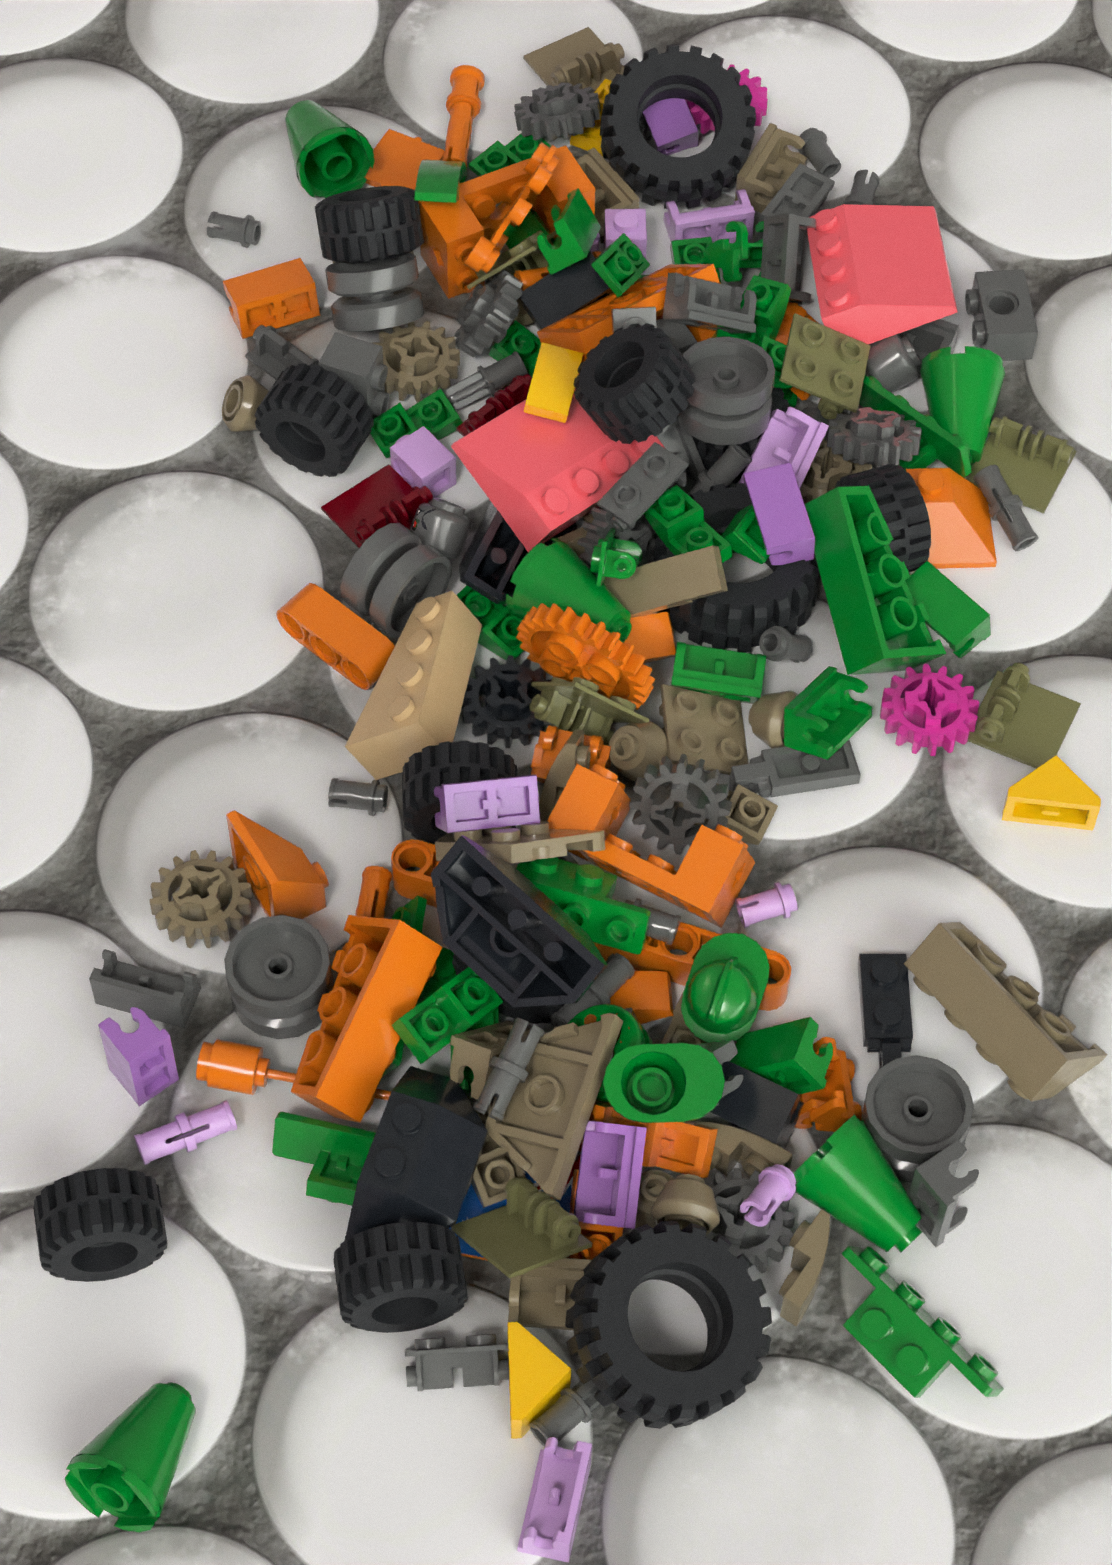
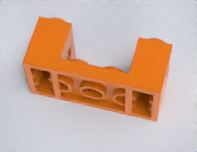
[418,145,595,299]
[537,264,720,363]
[547,764,755,928]

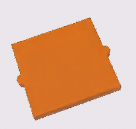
[365,129,445,190]

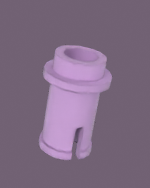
[735,882,798,928]
[740,1164,796,1227]

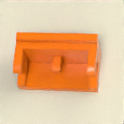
[223,258,320,339]

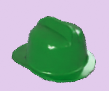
[681,933,770,1043]
[603,1043,725,1123]

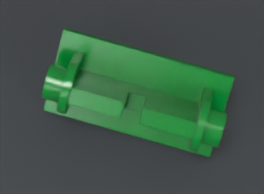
[590,527,643,587]

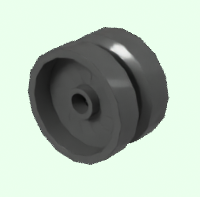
[325,253,424,331]
[677,337,775,446]
[340,523,452,638]
[224,915,334,1039]
[861,1055,974,1183]

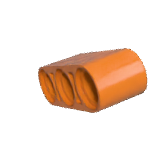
[276,583,395,690]

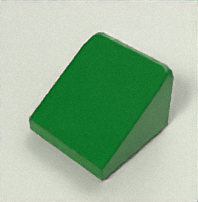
[721,504,770,564]

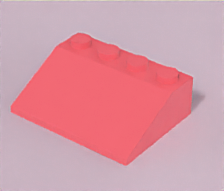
[807,204,958,345]
[451,373,666,552]

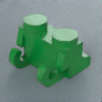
[703,221,764,282]

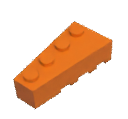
[291,915,443,1123]

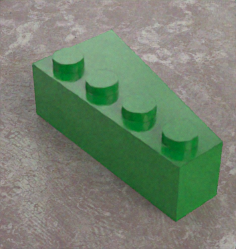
[804,486,946,675]

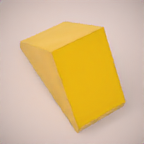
[1002,755,1101,830]
[508,1322,571,1439]

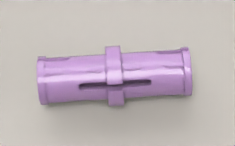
[134,1100,237,1165]

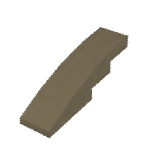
[603,546,728,618]

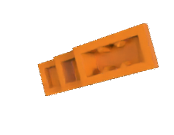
[578,1100,718,1178]

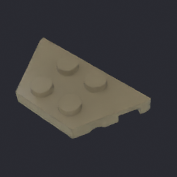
[435,821,605,864]
[485,1013,623,1200]

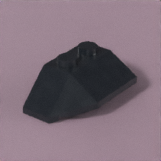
[459,502,577,604]
[431,835,608,1008]
[344,1066,488,1241]

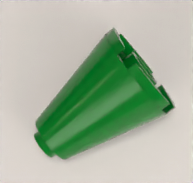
[285,100,375,198]
[920,346,1005,469]
[506,538,632,642]
[793,1114,922,1253]
[65,1382,196,1533]

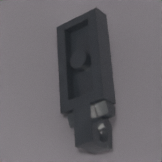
[858,954,913,1068]

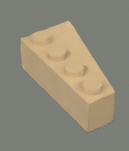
[345,591,482,780]

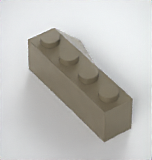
[904,922,1107,1101]

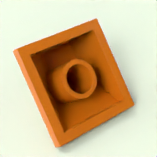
[906,468,997,569]
[226,810,329,919]

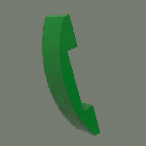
[414,160,468,203]

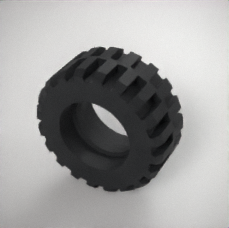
[600,44,756,209]
[654,483,820,653]
[565,1221,772,1429]

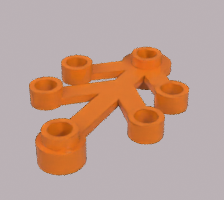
[464,142,560,274]

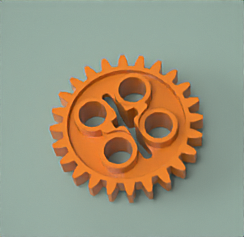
[516,603,655,710]

